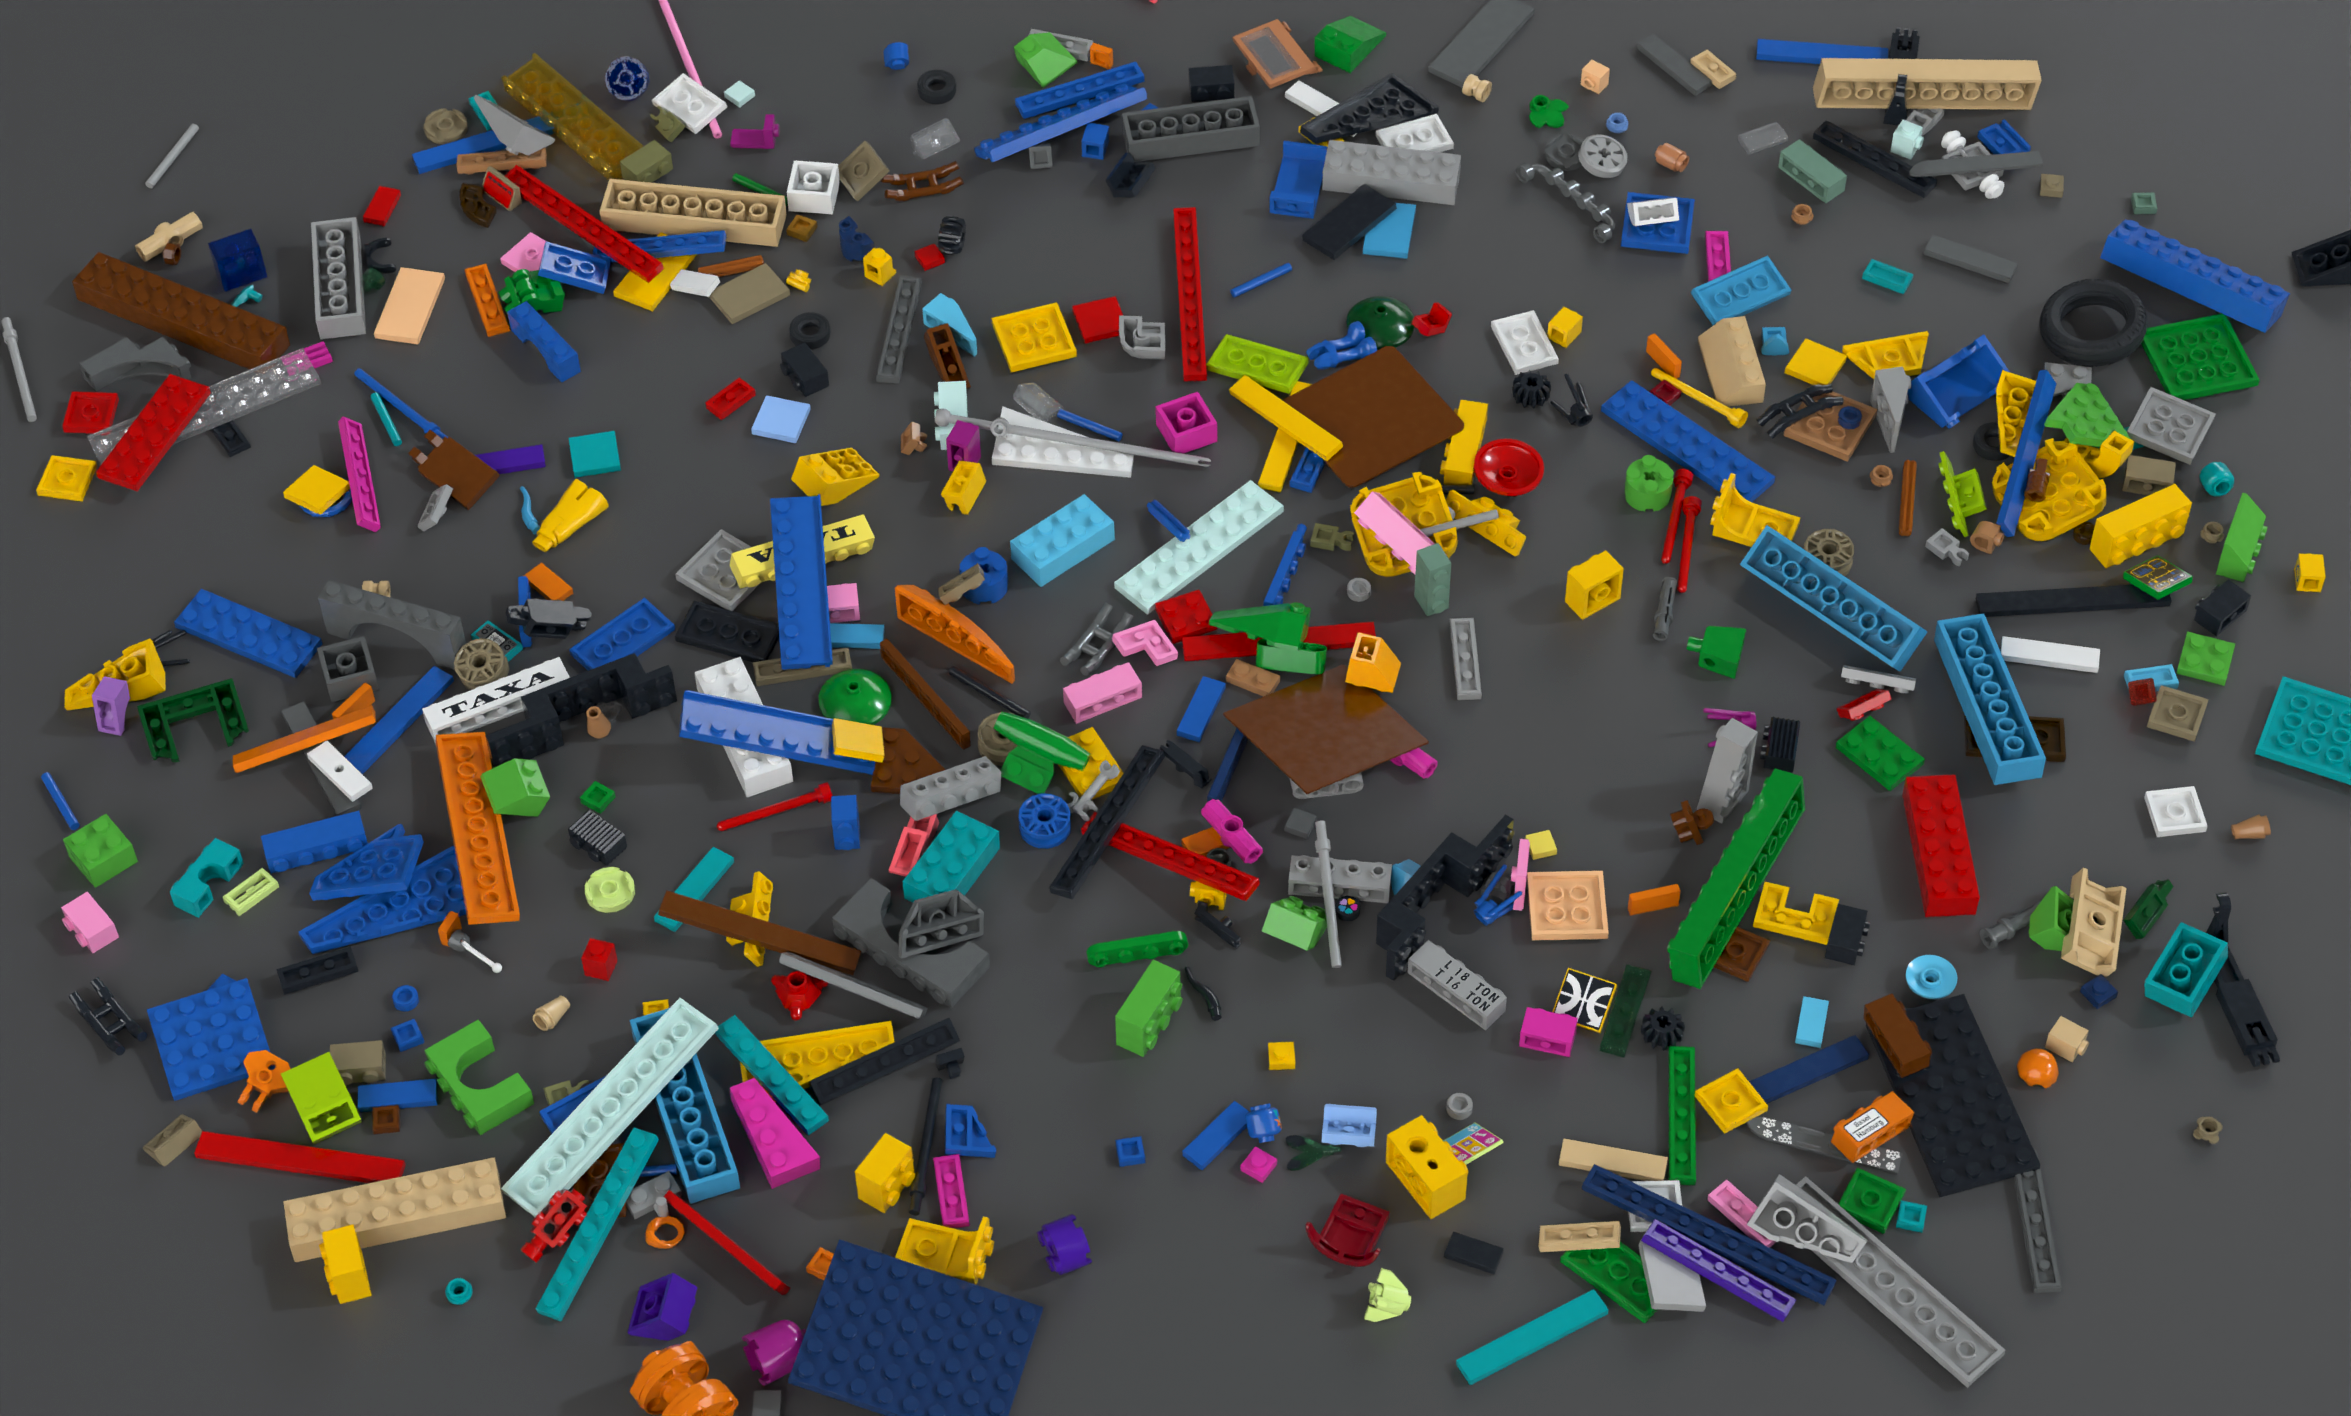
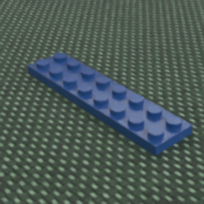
[1601,380,1775,502]

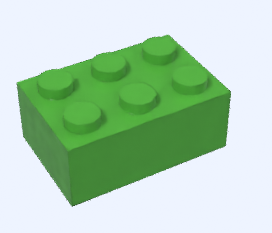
[1115,960,1183,1057]

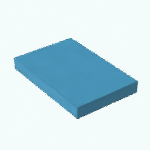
[1363,203,1416,259]

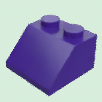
[627,1273,697,1341]

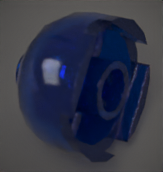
[605,56,650,101]

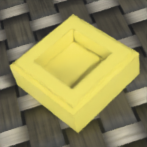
[1525,830,1557,860]

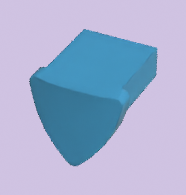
[1761,327,1789,355]
[1391,859,1421,895]

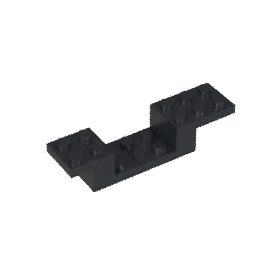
[485,653,677,768]
[1376,814,1514,981]

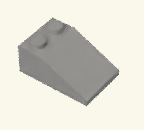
[1870,366,1911,453]

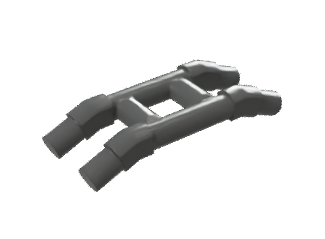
[1060,603,1133,676]

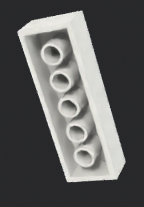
[695,657,793,797]

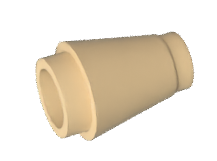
[533,996,570,1031]

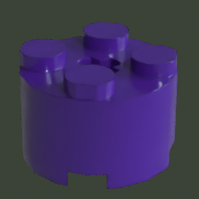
[1037,1214,1092,1275]

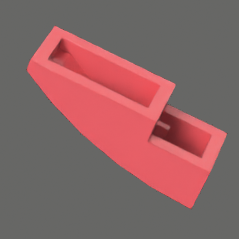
[888,814,939,877]

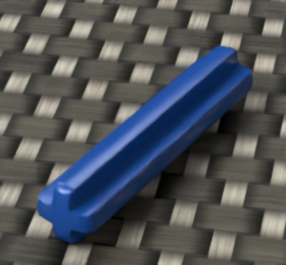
[1147,500,1191,542]

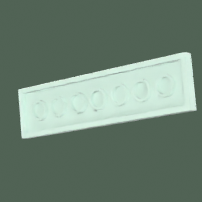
[1114,480,1284,615]

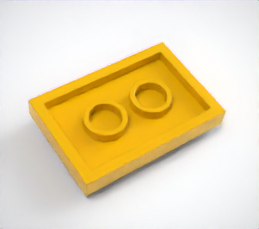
[1059,727,1123,800]

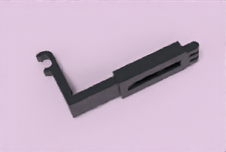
[1883,27,1920,126]
[2206,892,2280,1067]

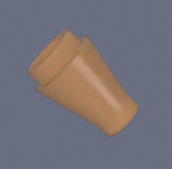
[586,706,611,739]
[2231,814,2271,840]

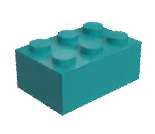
[2144,922,2228,1018]

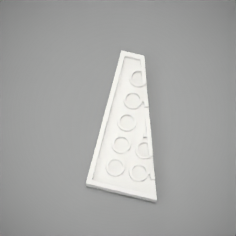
[992,407,1134,478]

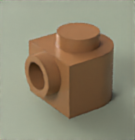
[1970,521,2004,554]

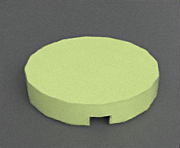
[584,867,635,913]

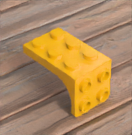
[1710,473,1800,547]
[895,1216,994,1285]

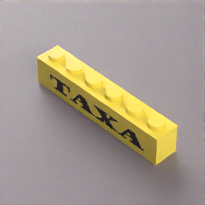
[730,514,875,589]

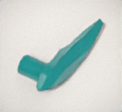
[230,285,263,307]

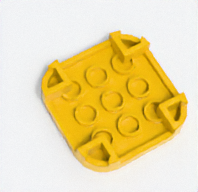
[1992,438,2107,541]
[1350,472,1458,577]

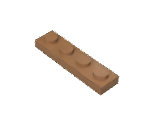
[457,148,547,174]

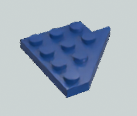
[309,824,424,901]

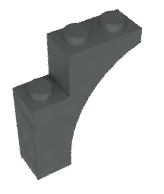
[80,337,191,392]

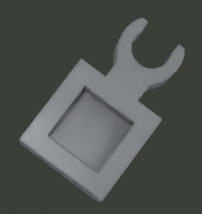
[1925,528,1969,567]

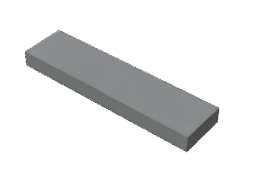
[1449,618,1482,700]

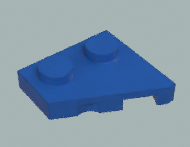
[945,1104,996,1158]

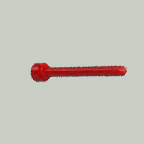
[1661,469,1693,564]
[1677,496,1702,593]
[717,782,832,831]

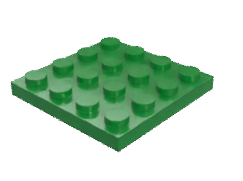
[2141,314,2260,400]

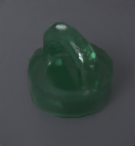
[362,268,385,292]

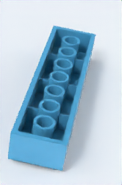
[1740,525,1928,672]
[1934,614,2046,785]
[630,1008,740,1204]

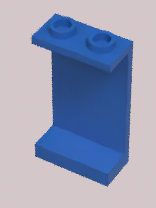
[1270,141,1328,219]

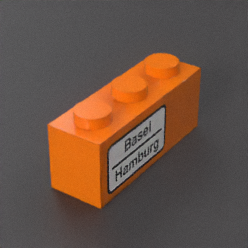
[1831,1091,1914,1163]

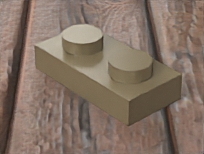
[938,563,985,605]

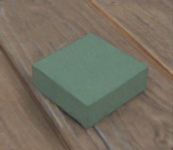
[2131,192,2157,214]

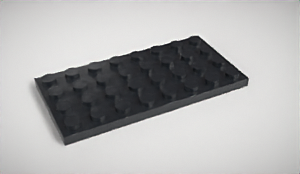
[1866,994,2041,1197]

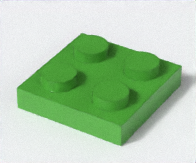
[2176,631,2235,686]

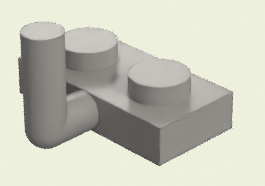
[626,1171,682,1219]

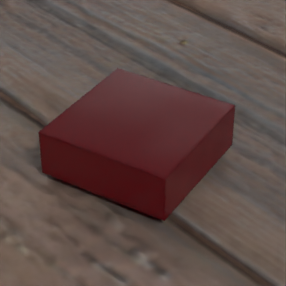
[1649,380,1682,406]

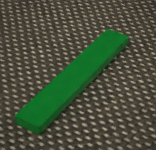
[1668,1046,1696,1186]

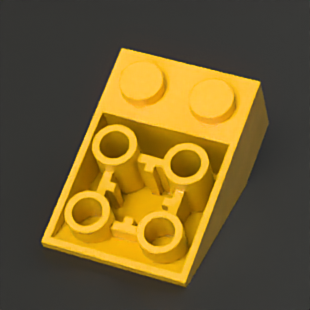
[791,447,880,506]

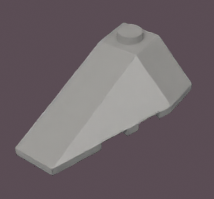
[474,95,555,156]
[1747,1174,1867,1263]

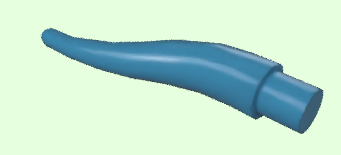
[520,486,540,534]

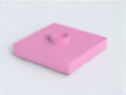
[500,232,545,272]
[1511,839,1530,911]

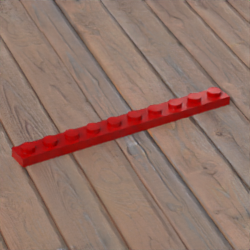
[505,165,665,283]
[1173,207,1207,382]

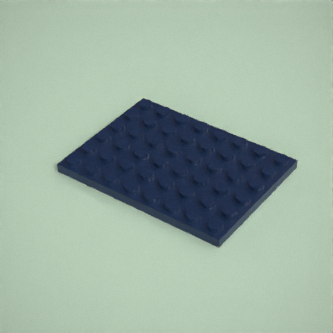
[788,1239,1044,1416]

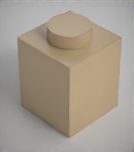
[2045,1016,2089,1063]

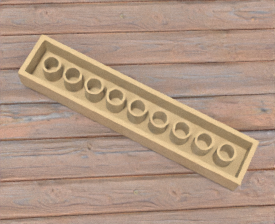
[1813,58,2042,110]

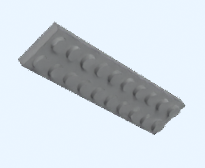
[1796,1176,2005,1388]

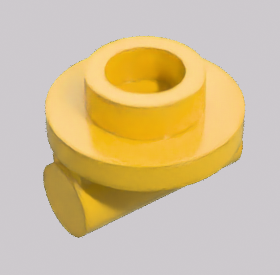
[786,269,812,292]

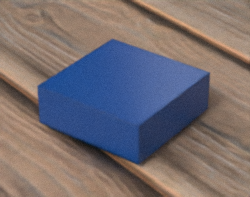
[390,1018,425,1052]
[1115,1136,1145,1167]

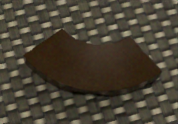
[459,183,497,228]

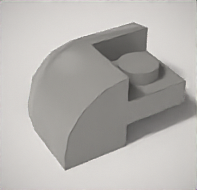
[1119,316,1165,360]

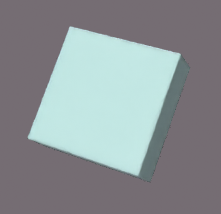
[724,81,755,107]

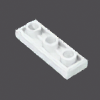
[307,741,373,802]

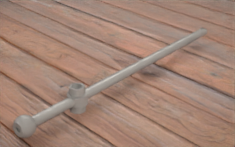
[935,408,1211,467]

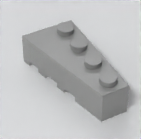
[1697,718,1758,824]

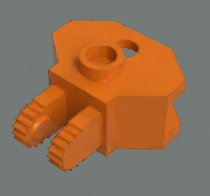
[238,1050,290,1113]

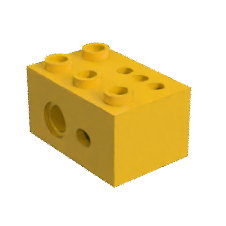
[1386,1115,1468,1219]

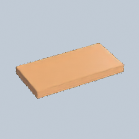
[374,267,445,345]

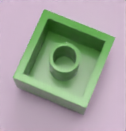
[63,814,138,888]

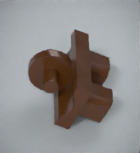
[1670,800,1714,845]

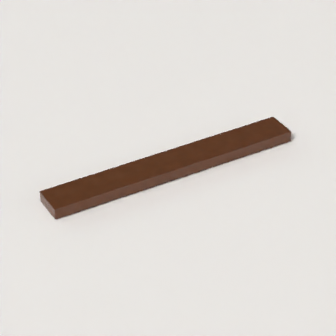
[658,890,861,975]

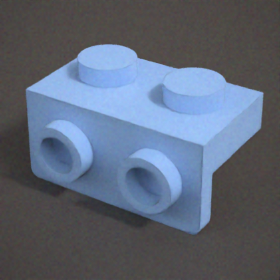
[1321,1104,1377,1147]

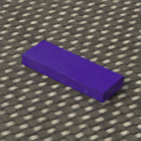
[475,444,546,474]

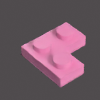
[1112,620,1178,666]

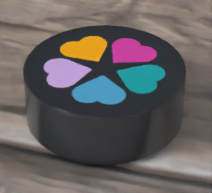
[1335,896,1361,921]

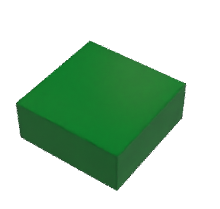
[580,781,616,814]

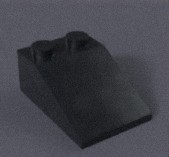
[2291,230,2351,286]

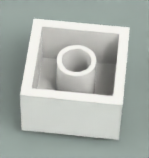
[787,160,840,215]

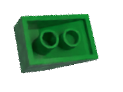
[1314,16,1386,73]

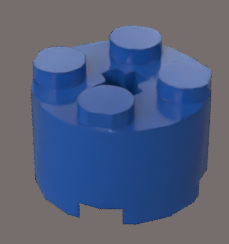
[959,547,1008,604]

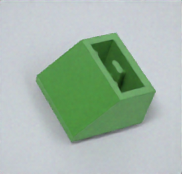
[1262,896,1327,950]

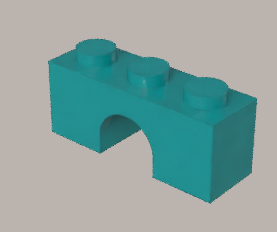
[170,838,244,918]

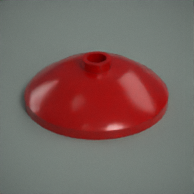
[1474,439,1544,496]

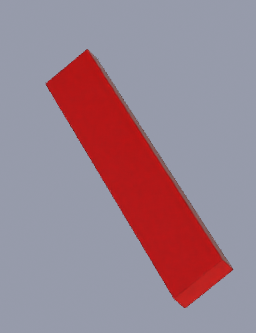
[664,1190,791,1295]

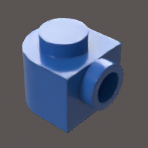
[883,42,909,70]

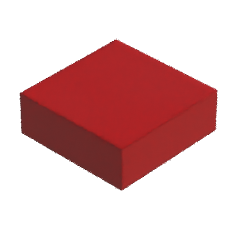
[914,243,945,271]

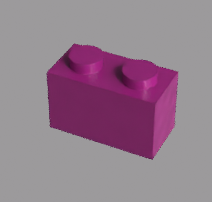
[946,420,981,471]

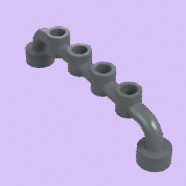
[1516,163,1615,243]

